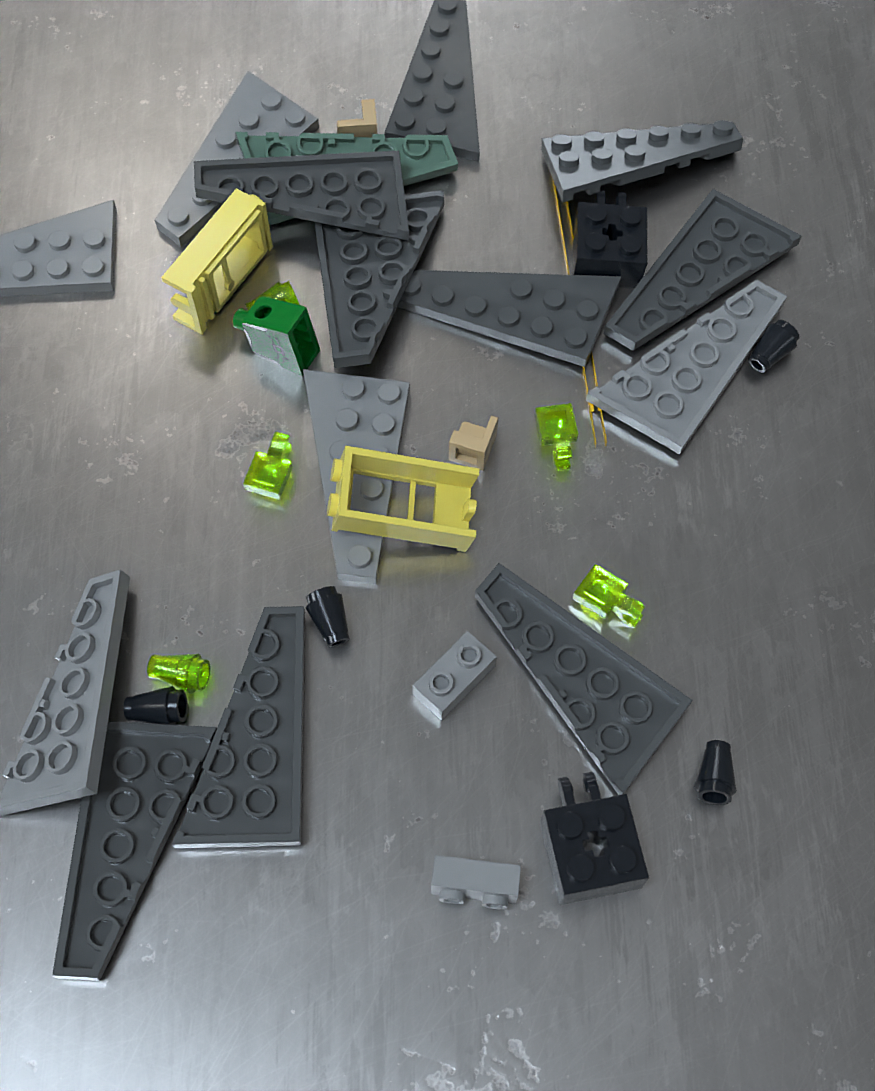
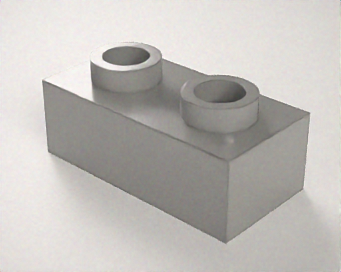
[412,631,497,721]
[431,855,521,909]

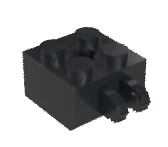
[572,191,647,288]
[541,772,649,905]

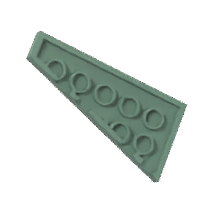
[236,132,459,225]

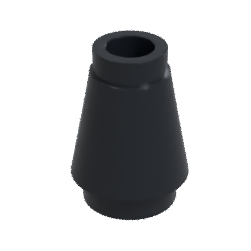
[748,320,800,373]
[305,586,350,648]
[123,686,188,725]
[694,740,736,805]

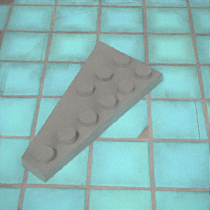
[155,71,319,246]
[0,199,116,297]
[586,280,787,455]
[303,369,410,584]
[0,569,130,816]

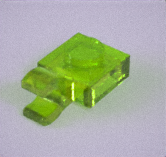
[534,403,578,471]
[243,431,293,500]
[573,564,645,628]

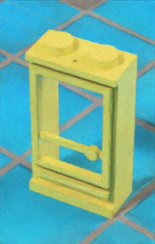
[161,188,273,335]
[327,446,480,552]

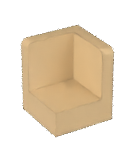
[337,99,377,137]
[448,415,499,471]

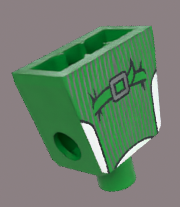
[233,296,320,376]

